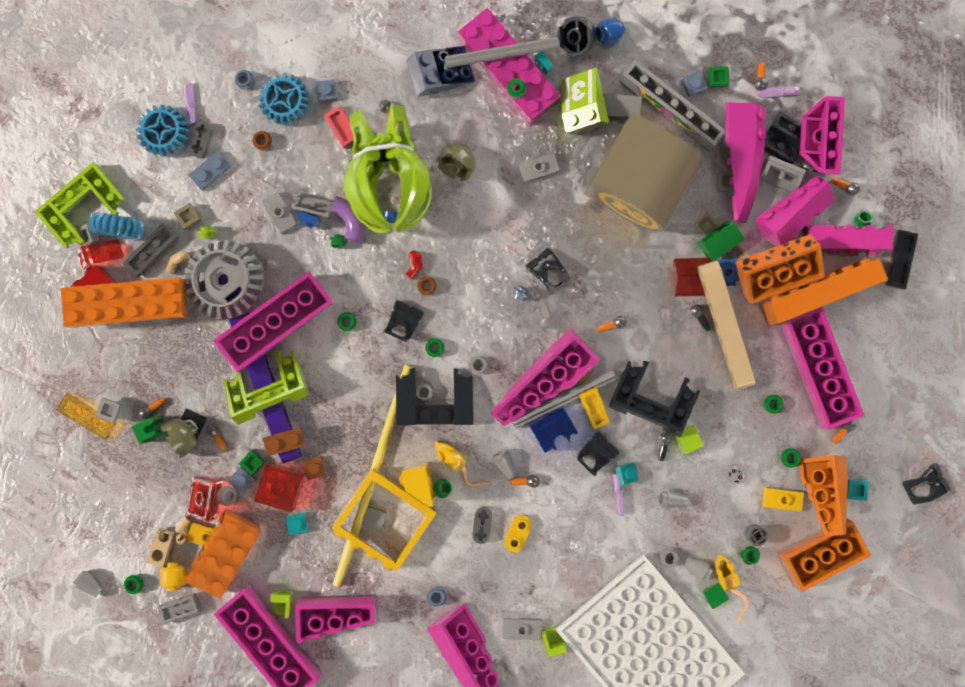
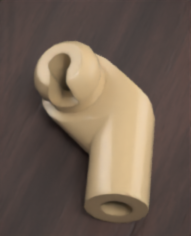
[166,251,190,275]
[175,515,193,545]

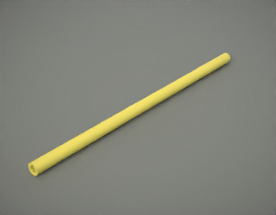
[333,365,413,587]

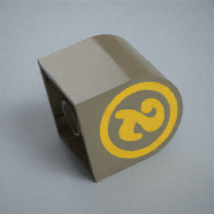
[584,111,702,232]

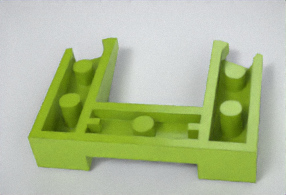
[34,162,125,248]
[223,350,309,425]

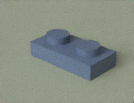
[189,151,231,191]

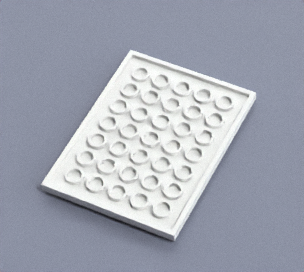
[556,554,745,687]

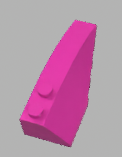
[725,102,767,223]
[491,328,600,426]
[427,603,499,687]

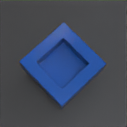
[298,211,321,229]

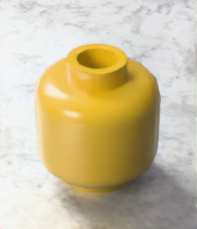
[160,561,186,591]

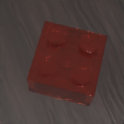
[254,462,306,513]

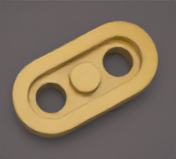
[505,515,532,553]

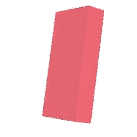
[324,106,354,149]

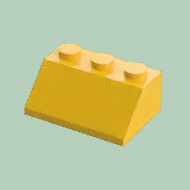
[399,462,436,507]

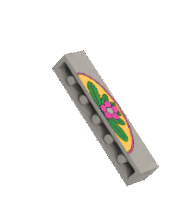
[620,60,725,151]

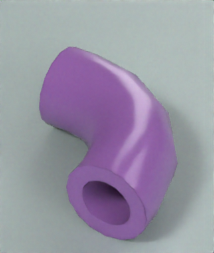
[331,196,365,244]

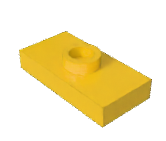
[579,387,611,430]
[762,487,804,512]
[186,522,213,546]

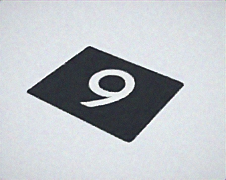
[181,408,207,441]

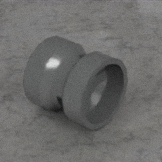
[744,524,768,546]

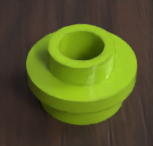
[197,226,217,239]

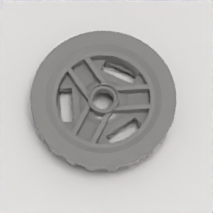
[184,240,264,319]

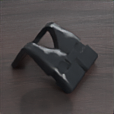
[526,248,571,294]
[384,300,424,342]
[577,431,619,477]
[902,463,950,505]

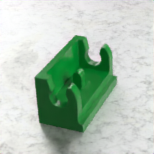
[696,221,744,261]
[131,416,166,445]

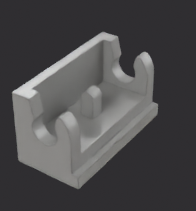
[603,94,642,117]
[760,156,806,193]
[291,192,333,220]

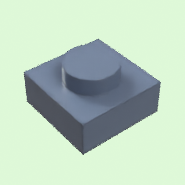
[682,71,708,97]
[315,79,338,103]
[228,466,256,494]

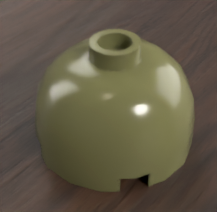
[436,144,475,181]
[160,418,197,458]

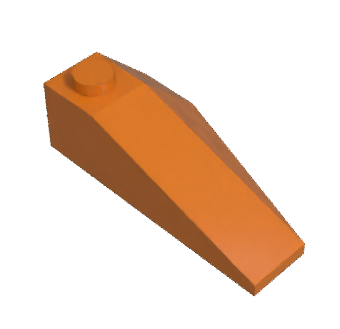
[799,455,848,536]

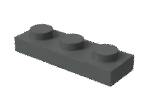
[123,223,178,278]

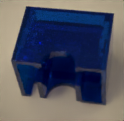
[529,407,578,453]

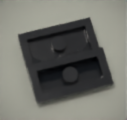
[764,111,801,164]

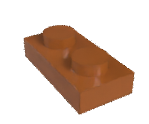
[263,427,306,457]

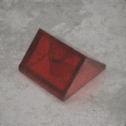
[673,258,713,297]
[186,476,223,522]

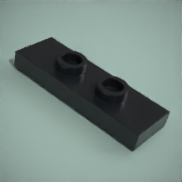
[885,230,918,290]

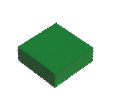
[708,66,729,88]
[238,449,266,476]
[702,582,729,609]

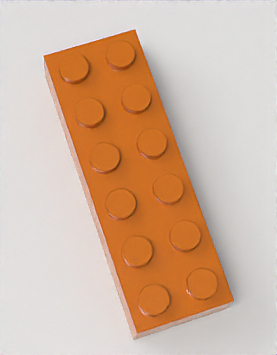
[760,257,888,325]
[61,277,188,328]

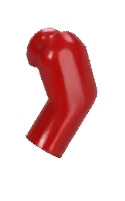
[405,250,423,280]

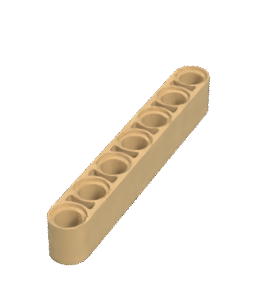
[697,260,756,391]

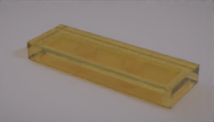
[56,393,117,440]

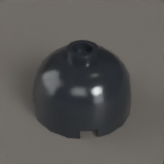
[557,16,596,56]

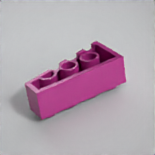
[295,596,377,644]

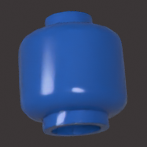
[595,17,625,45]

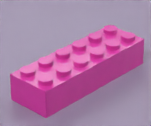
[458,8,561,125]
[213,271,333,374]
[780,307,865,430]
[214,585,322,687]

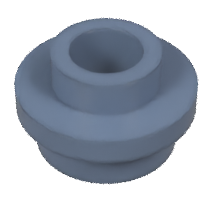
[235,70,254,89]
[512,285,530,302]
[427,587,447,607]

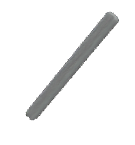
[445,37,560,68]
[512,371,617,428]

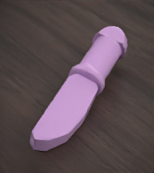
[184,82,196,125]
[757,86,801,97]
[613,472,624,516]

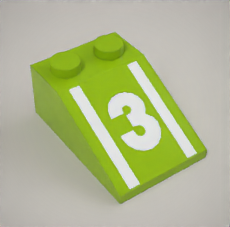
[562,67,609,135]

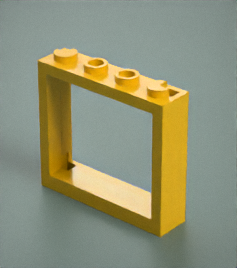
[332,468,436,571]

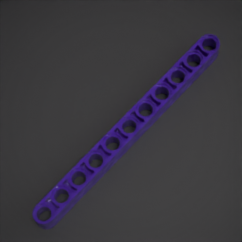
[219,262,302,464]

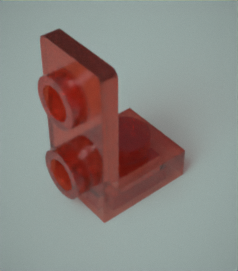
[76,239,124,270]

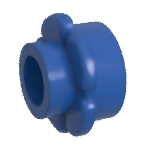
[383,211,398,224]

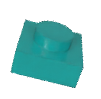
[534,52,553,75]
[615,462,639,486]
[847,479,869,501]
[285,512,309,535]

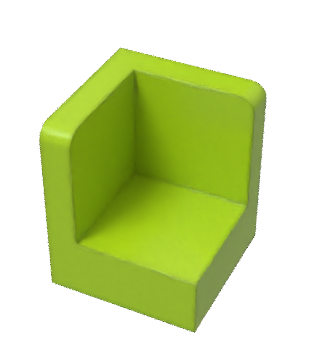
[673,425,704,455]
[270,591,294,619]
[541,626,567,658]

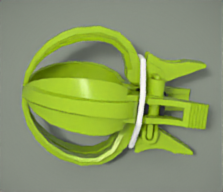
[344,104,432,234]

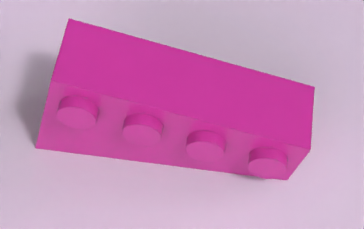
[754,176,835,246]
[803,225,893,257]

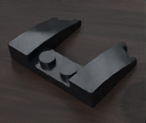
[609,361,700,438]
[395,368,473,425]

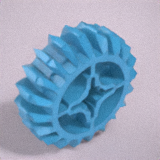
[258,73,310,126]
[136,104,189,157]
[89,212,144,241]

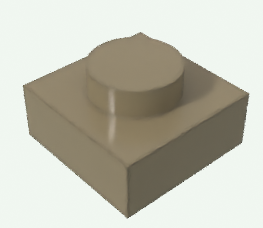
[174,203,201,230]

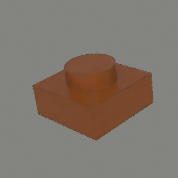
[302,456,327,481]

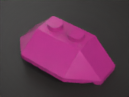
[800,96,845,175]

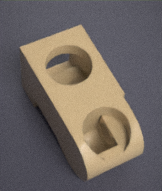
[146,528,175,568]

